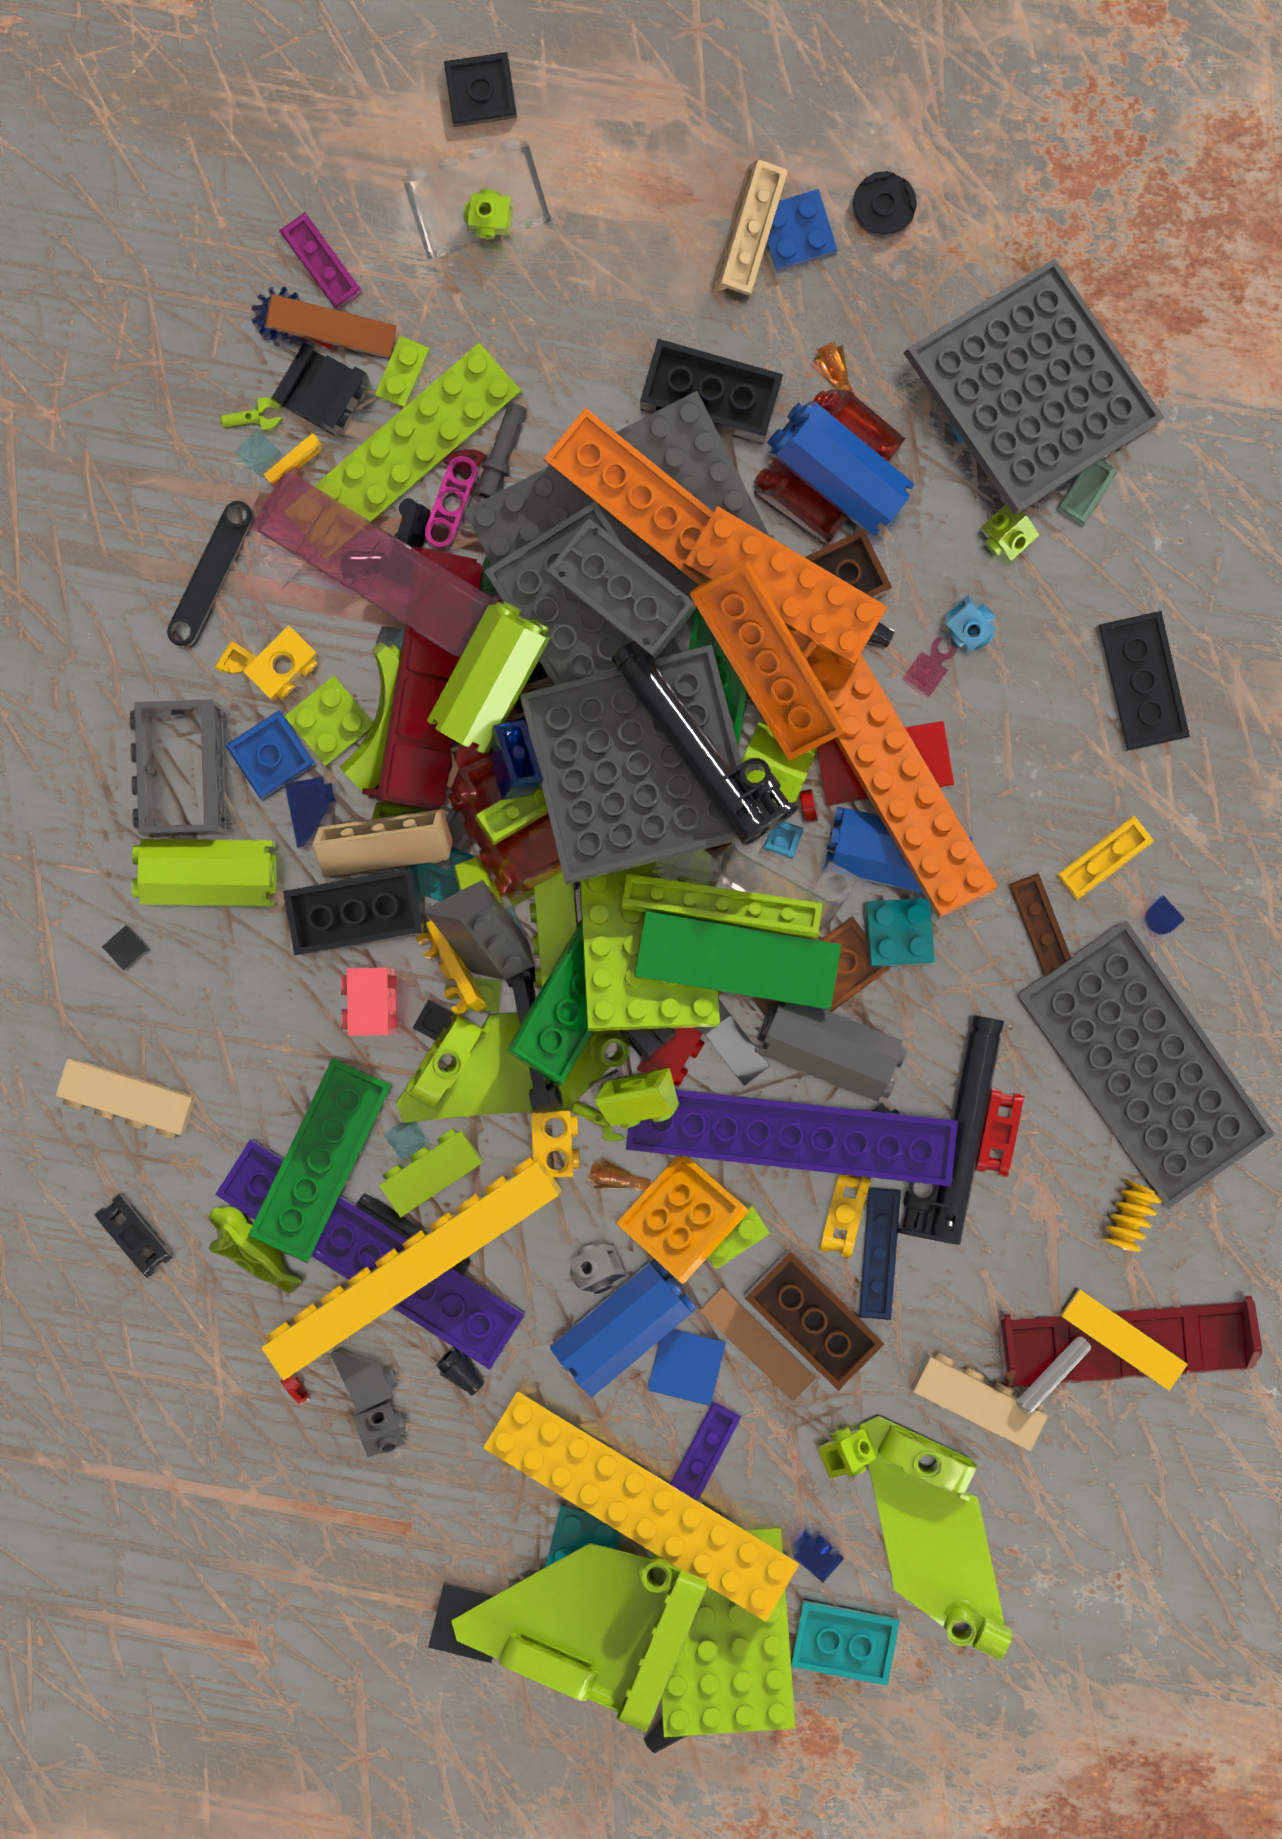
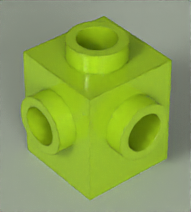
[463,189,513,239]
[980,504,1039,561]
[817,1427,876,1478]

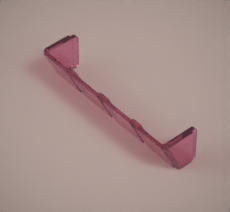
[253,468,503,657]

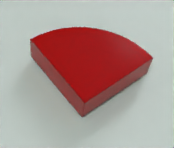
[280,1373,311,1405]

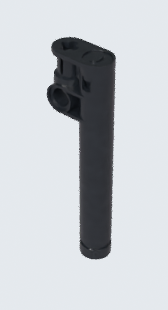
[612,641,799,845]
[897,1015,1004,1245]

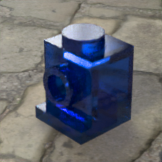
[792,1530,844,1583]

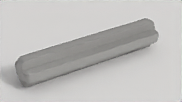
[1016,1336,1091,1414]

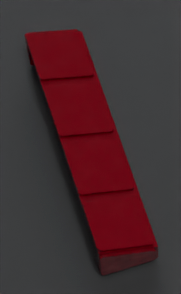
[362,547,482,810]
[999,1295,1262,1388]

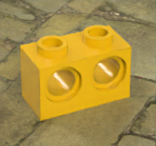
[531,1110,580,1177]

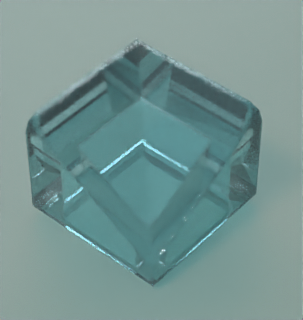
[376,626,405,651]
[384,1122,430,1161]

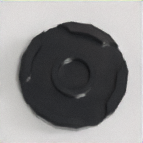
[852,171,917,237]

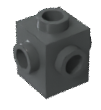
[353,1402,407,1457]

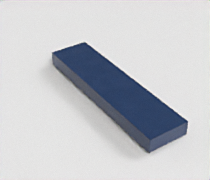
[858,1187,901,1320]

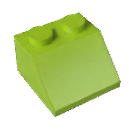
[742,721,819,804]
[595,1068,679,1128]

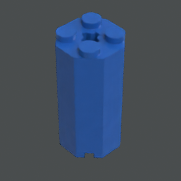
[767,401,914,535]
[823,806,972,894]
[550,1259,697,1398]

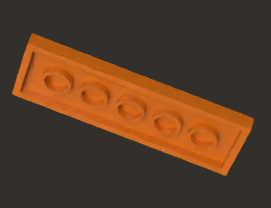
[684,506,888,664]
[689,560,847,761]

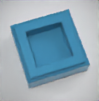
[762,821,804,859]

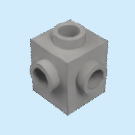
[569,1244,626,1294]

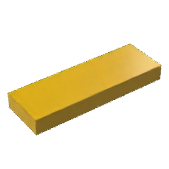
[1056,816,1154,901]

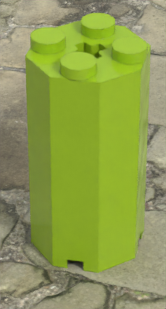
[427,602,551,753]
[132,839,277,907]

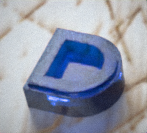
[1144,895,1185,935]

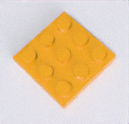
[616,1156,749,1284]

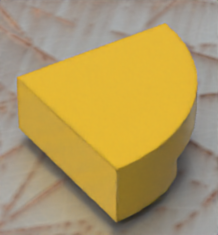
[214,641,257,674]

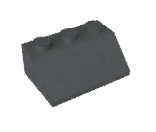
[425,880,534,980]

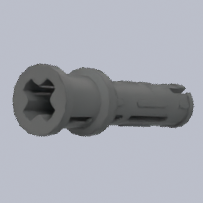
[472,402,527,499]

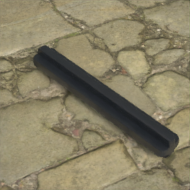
[356,1193,471,1274]

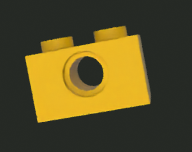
[243,625,319,701]

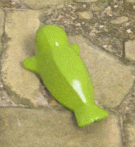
[209,1206,301,1294]

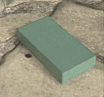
[1056,460,1119,526]

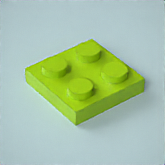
[284,675,373,767]

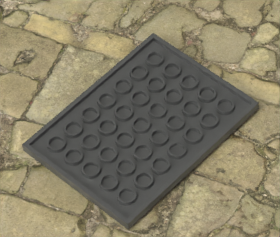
[464,391,770,677]

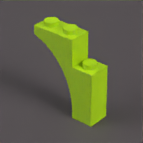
[339,641,401,796]

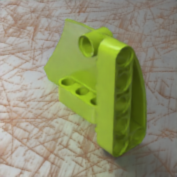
[452,1543,709,1733]

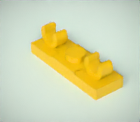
[416,920,487,1014]

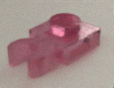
[903,636,956,698]

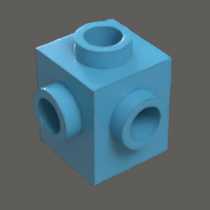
[944,594,996,651]

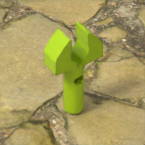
[220,397,283,432]
[571,1101,625,1142]

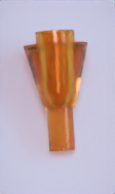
[814,342,856,402]
[589,1158,651,1191]

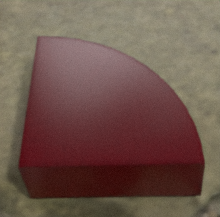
[442,449,487,480]

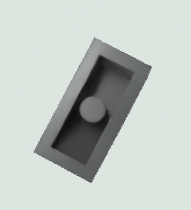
[330,1348,398,1413]

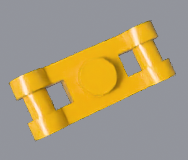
[819,1174,871,1258]

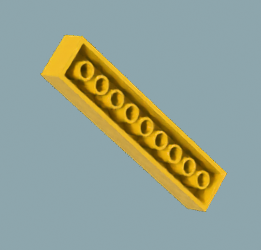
[261,1157,562,1381]
[483,1391,800,1622]

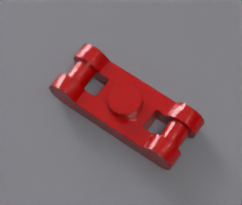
[975,1088,1024,1177]

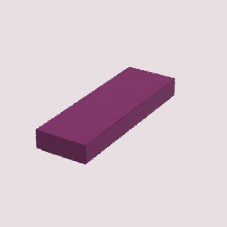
[279,212,362,310]

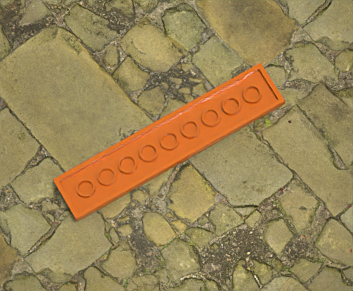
[544,408,818,659]
[806,644,998,919]

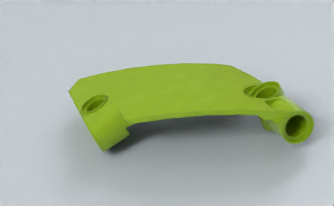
[396,1012,630,1123]
[860,1416,1012,1661]

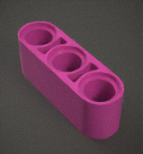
[425,456,479,548]

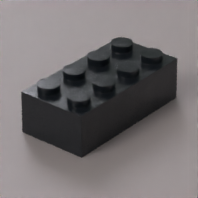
[640,339,783,443]
[283,868,428,956]

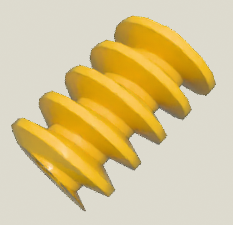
[1100,1179,1162,1252]

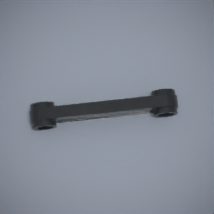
[167,501,254,648]
[506,965,563,1114]

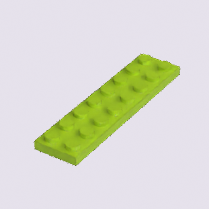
[284,343,522,561]

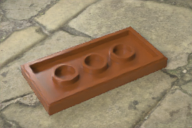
[750,916,891,1016]

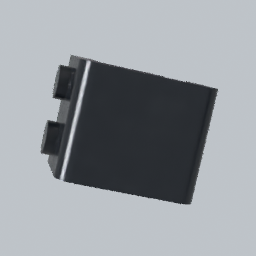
[271,343,370,438]

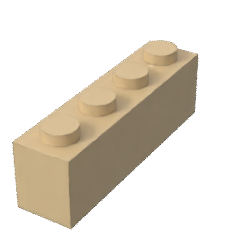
[313,809,453,877]
[55,1058,196,1139]
[911,1352,1048,1451]

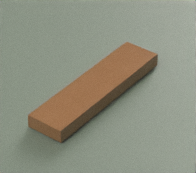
[699,1287,816,1401]

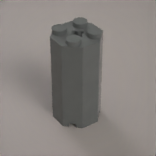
[754,1001,907,1101]

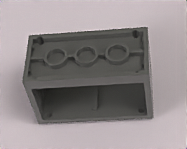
[547,518,697,659]
[129,699,226,837]

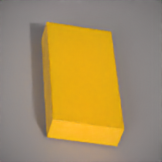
[263,433,323,488]

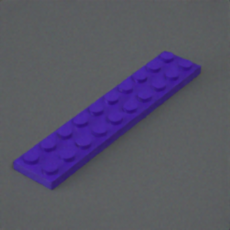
[626,1089,958,1187]
[215,1139,525,1370]

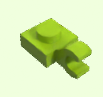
[444,977,502,1013]

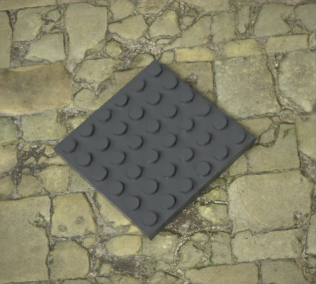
[903,258,1164,515]
[520,644,742,885]

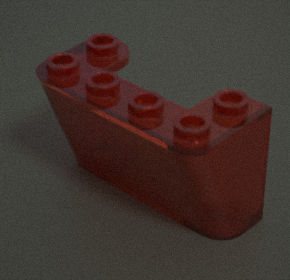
[754,389,906,543]
[449,739,562,900]

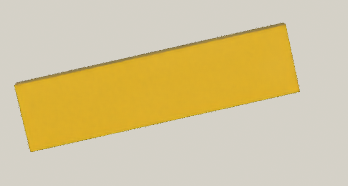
[1060,1289,1188,1391]

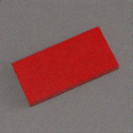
[817,721,954,806]

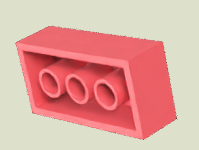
[341,968,398,1036]

